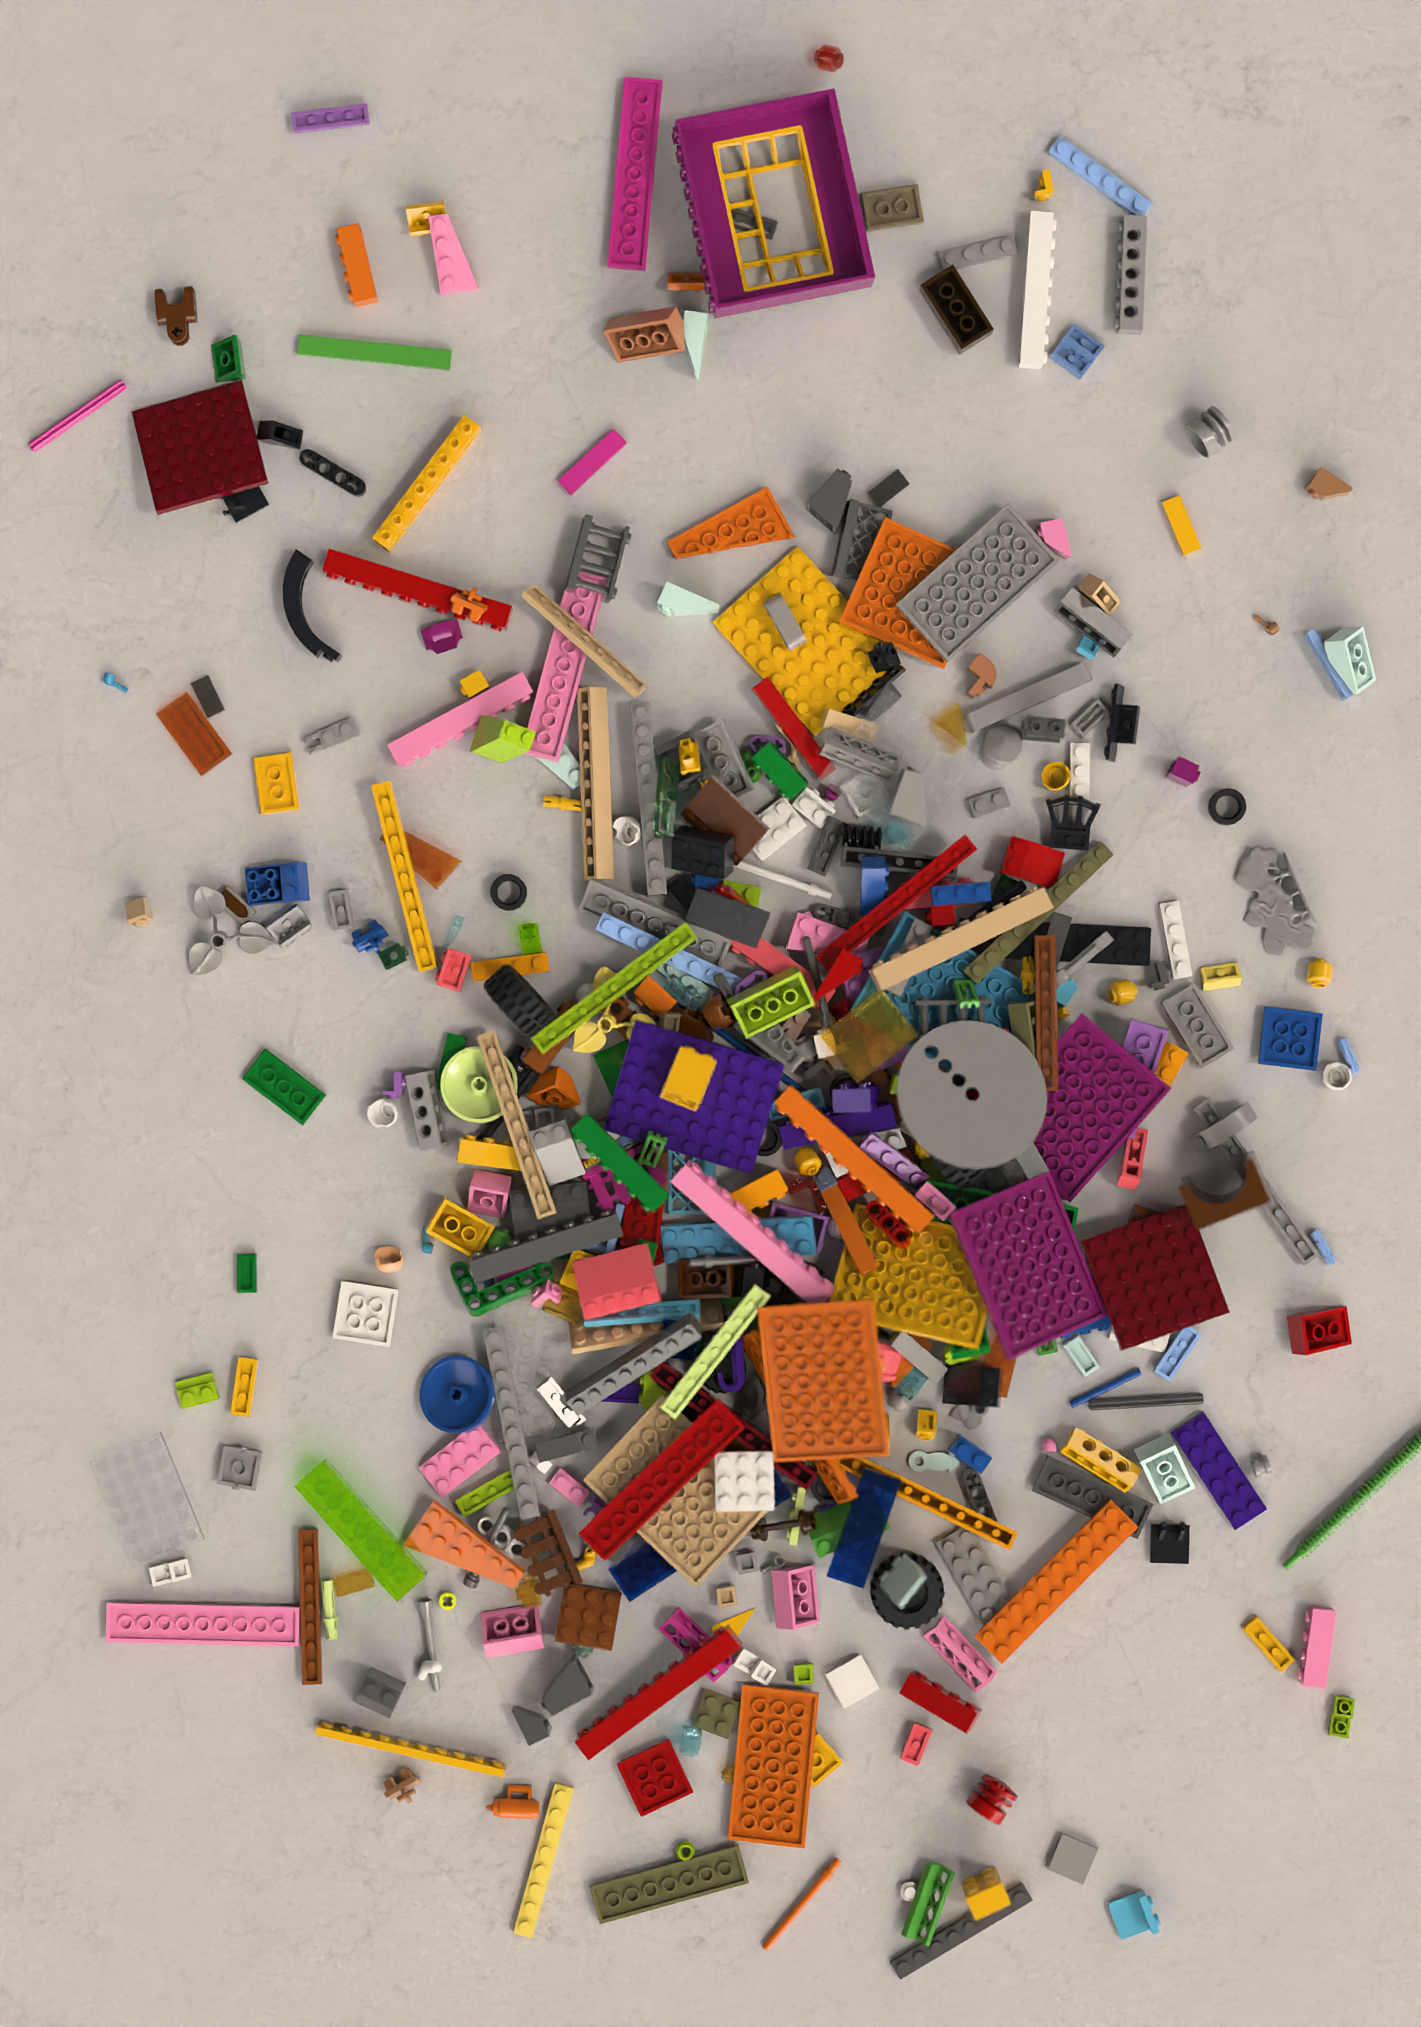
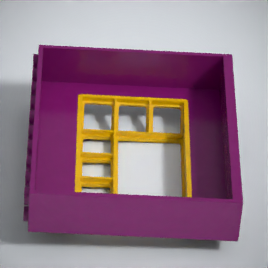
[671,88,875,319]

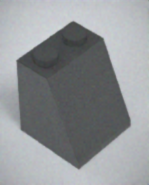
[806,468,852,535]
[541,1654,594,1717]
[355,1667,406,1719]

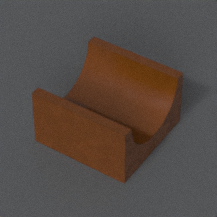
[1179,1150,1271,1231]

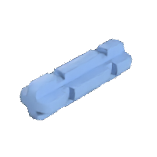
[1337,1037,1361,1074]
[1310,1229,1337,1265]

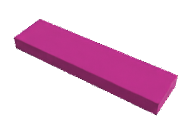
[558,429,627,495]

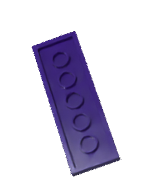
[1171,1412,1267,1530]

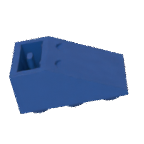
[245,862,310,906]

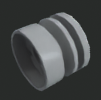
[1184,406,1235,458]

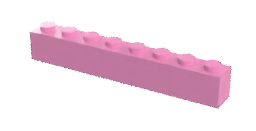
[387,672,534,768]

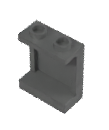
[1021,716,1066,743]
[654,731,712,792]

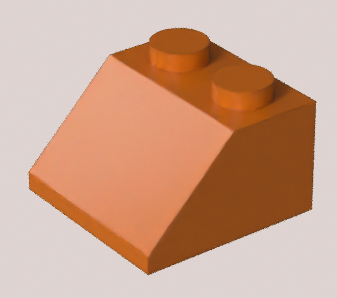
[634,975,677,1019]

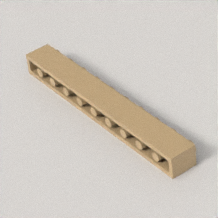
[577,686,614,881]
[869,886,1054,992]

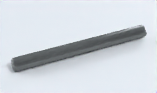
[1089,1393,1204,1411]

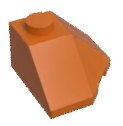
[527,1066,581,1110]

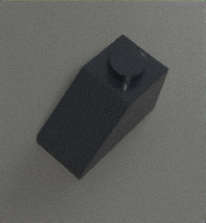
[257,420,303,449]

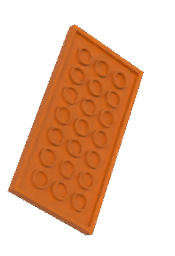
[728,1684,820,1849]

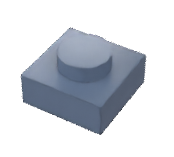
[811,1166,838,1193]

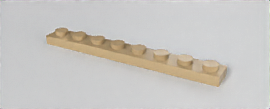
[521,584,648,698]

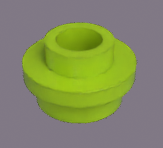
[676,1841,695,1860]

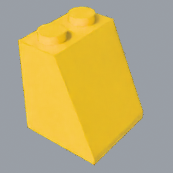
[660,1046,717,1112]

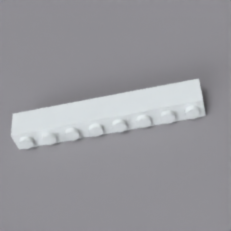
[1018,211,1057,369]

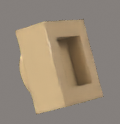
[716,1585,738,1608]

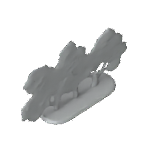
[1235,845,1316,956]

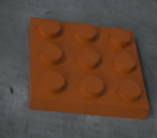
[555,1584,622,1651]

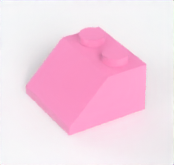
[467,1169,512,1219]

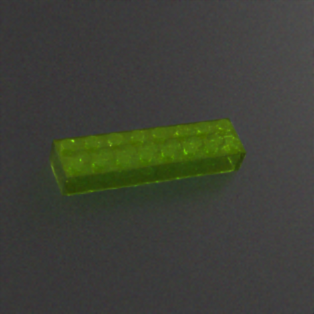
[294,1458,428,1602]

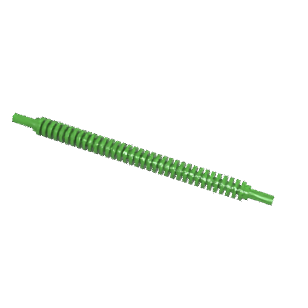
[1282,1431,1421,1570]

